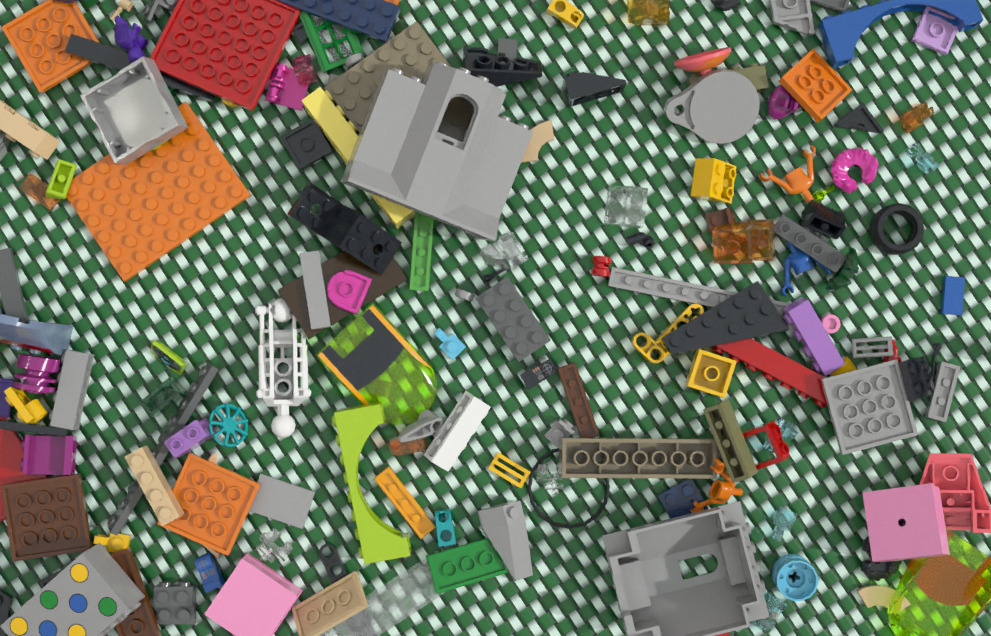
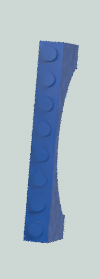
[818,0,983,69]

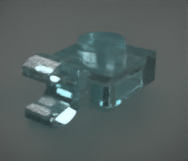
[905,142,940,173]
[770,506,798,542]

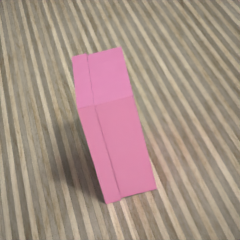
[863,483,950,562]
[204,553,303,636]

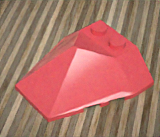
[919,453,991,533]

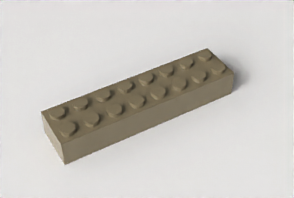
[559,437,717,479]

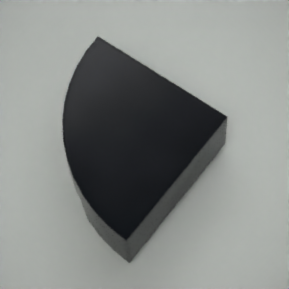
[293,22,308,46]

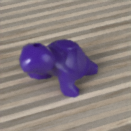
[114,15,148,63]

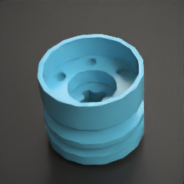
[771,554,818,601]

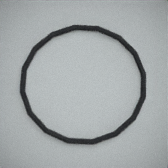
[527,448,610,529]

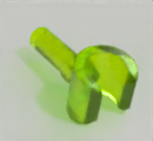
[812,185,835,203]

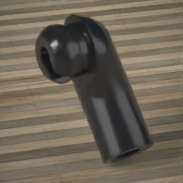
[712,0,741,11]
[625,232,654,249]

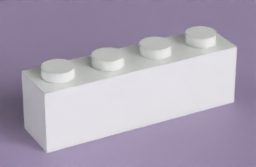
[424,391,490,471]

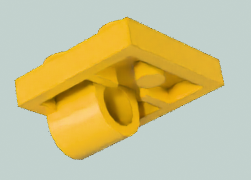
[4,387,48,424]

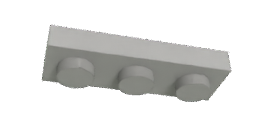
[925,361,961,422]

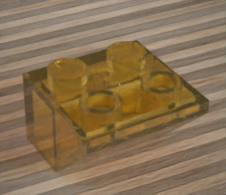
[627,0,670,26]

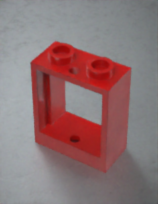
[742,420,790,470]

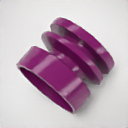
[13,354,60,394]

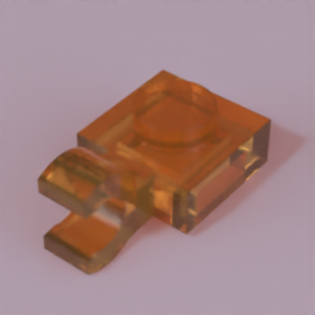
[900,102,934,133]

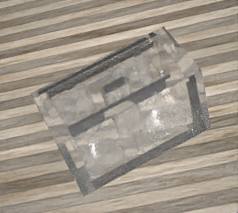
[604,186,648,229]
[480,232,528,270]

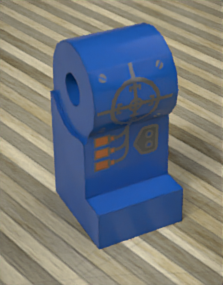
[194,552,226,593]

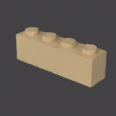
[125,446,185,526]

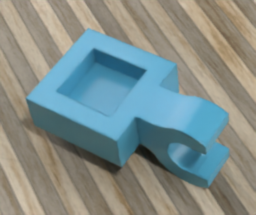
[434,328,466,360]

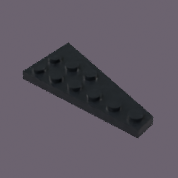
[661,281,790,356]

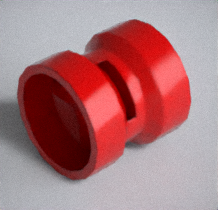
[591,256,612,277]

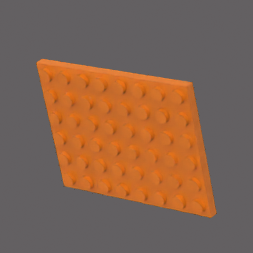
[66,102,251,282]

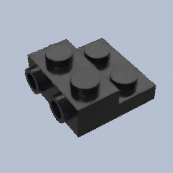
[898,356,934,401]

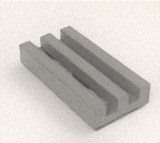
[852,336,893,359]

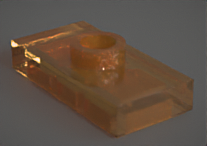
[19,173,60,211]

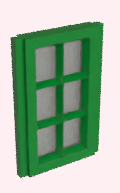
[299,11,365,73]

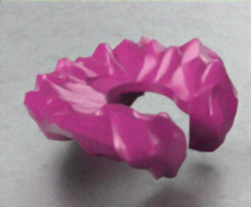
[831,148,879,193]

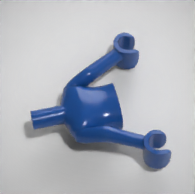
[781,241,831,297]

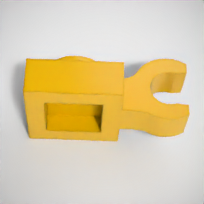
[93,532,131,552]

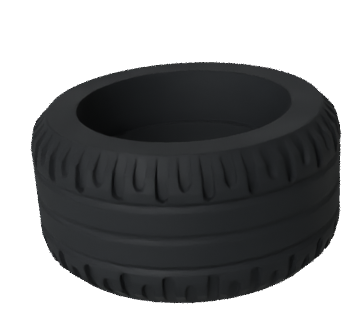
[869,203,924,255]

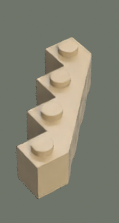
[0,100,61,160]

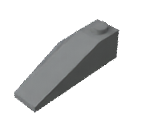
[477,500,533,581]

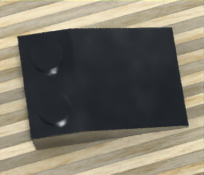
[562,71,627,108]

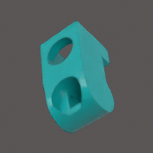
[435,509,457,547]

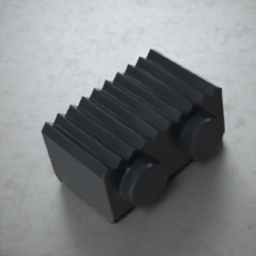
[801,200,846,240]

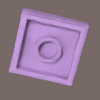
[911,6,958,56]

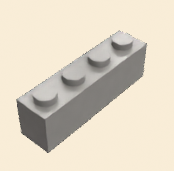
[49,350,95,430]

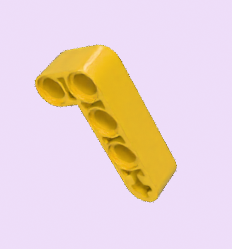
[631,304,704,363]

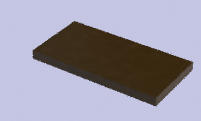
[278,244,407,339]

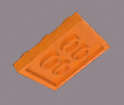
[779,48,852,123]

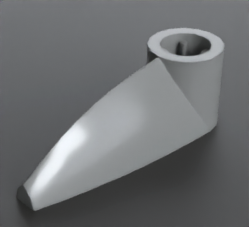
[397,409,443,443]

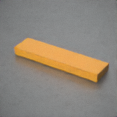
[373,467,436,539]

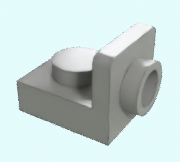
[544,418,574,448]

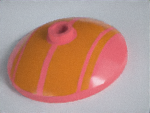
[674,47,731,75]

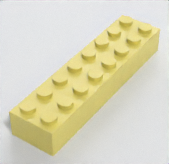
[301,87,415,229]

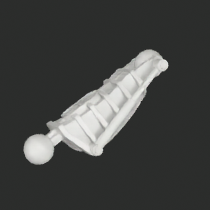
[255,298,311,438]

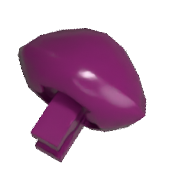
[768,85,800,120]

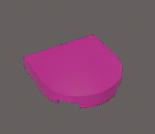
[327,270,372,315]

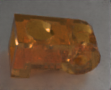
[389,437,427,456]

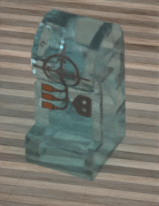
[754,592,787,633]

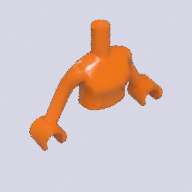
[760,145,816,203]
[690,458,743,513]

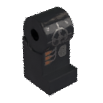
[520,358,558,390]

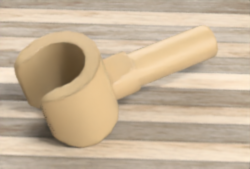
[110,0,134,21]

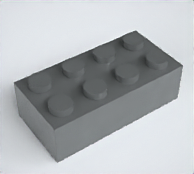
[475,277,551,362]

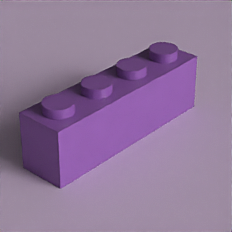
[782,297,845,376]

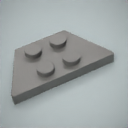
[769,0,815,36]

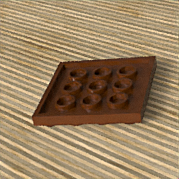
[1,473,92,562]

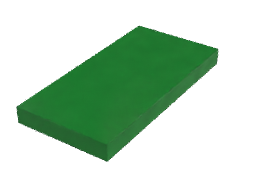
[425,537,509,594]

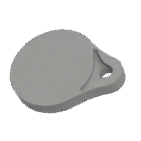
[664,69,760,144]

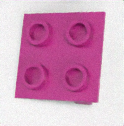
[265,64,312,111]

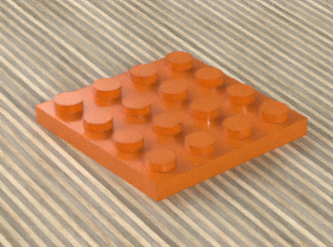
[1,0,100,93]
[157,453,261,556]

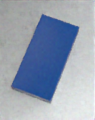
[941,276,965,316]

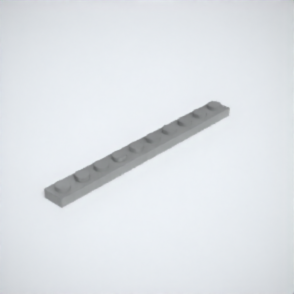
[608,267,791,322]

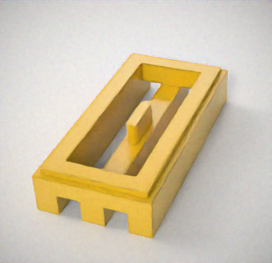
[488,452,531,488]

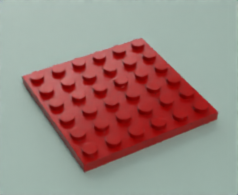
[150,0,301,112]

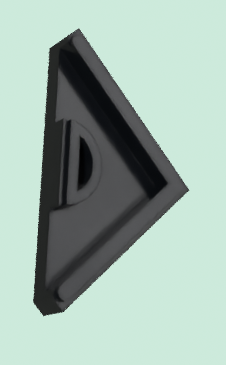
[834,103,884,134]

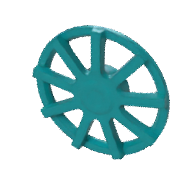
[209,403,249,447]

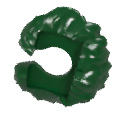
[825,248,859,291]

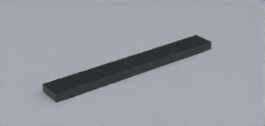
[65,34,216,103]

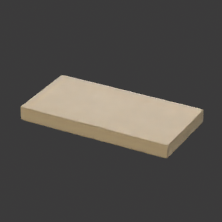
[291,571,369,636]

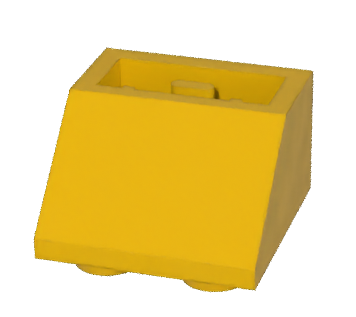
[691,158,736,204]

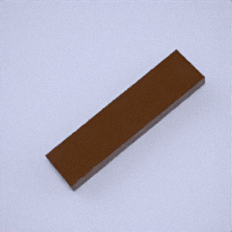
[557,362,600,438]

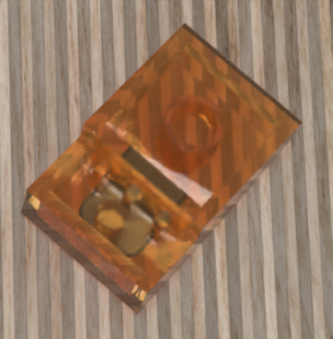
[712,219,775,264]

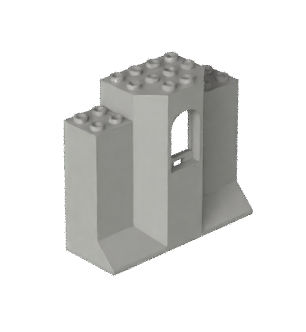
[341,62,533,241]

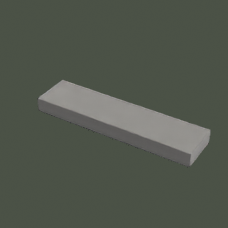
[299,250,331,330]

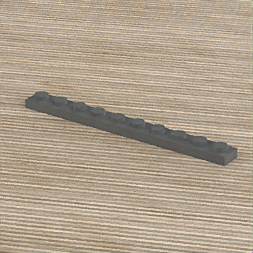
[107,362,219,536]

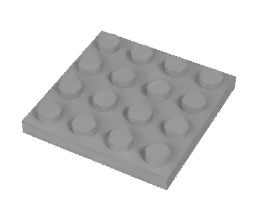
[820,359,918,455]

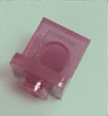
[292,54,317,86]

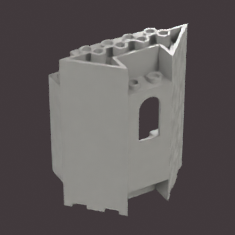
[602,501,769,636]

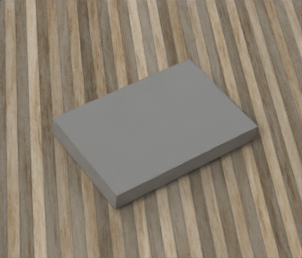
[249,473,316,529]

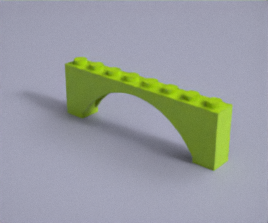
[332,401,412,564]

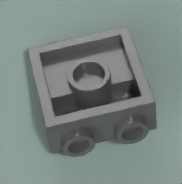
[154,581,196,625]

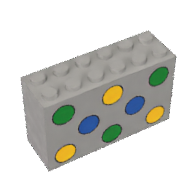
[0,543,145,636]

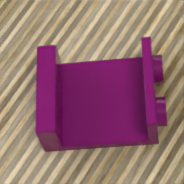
[20,435,77,475]

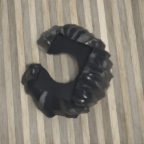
[861,536,902,581]

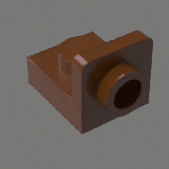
[704,207,735,233]

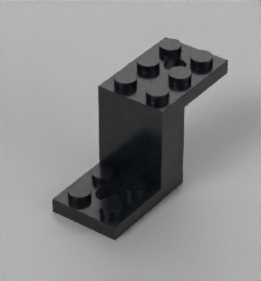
[287,181,402,274]

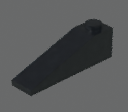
[463,47,542,87]

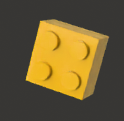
[684,349,737,398]

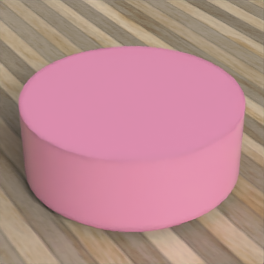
[820,314,840,334]

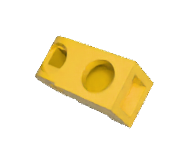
[545,0,584,29]

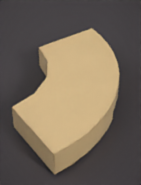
[521,120,554,163]
[856,585,911,615]

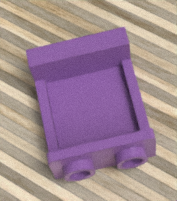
[164,418,216,458]

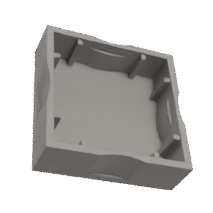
[80,56,188,165]

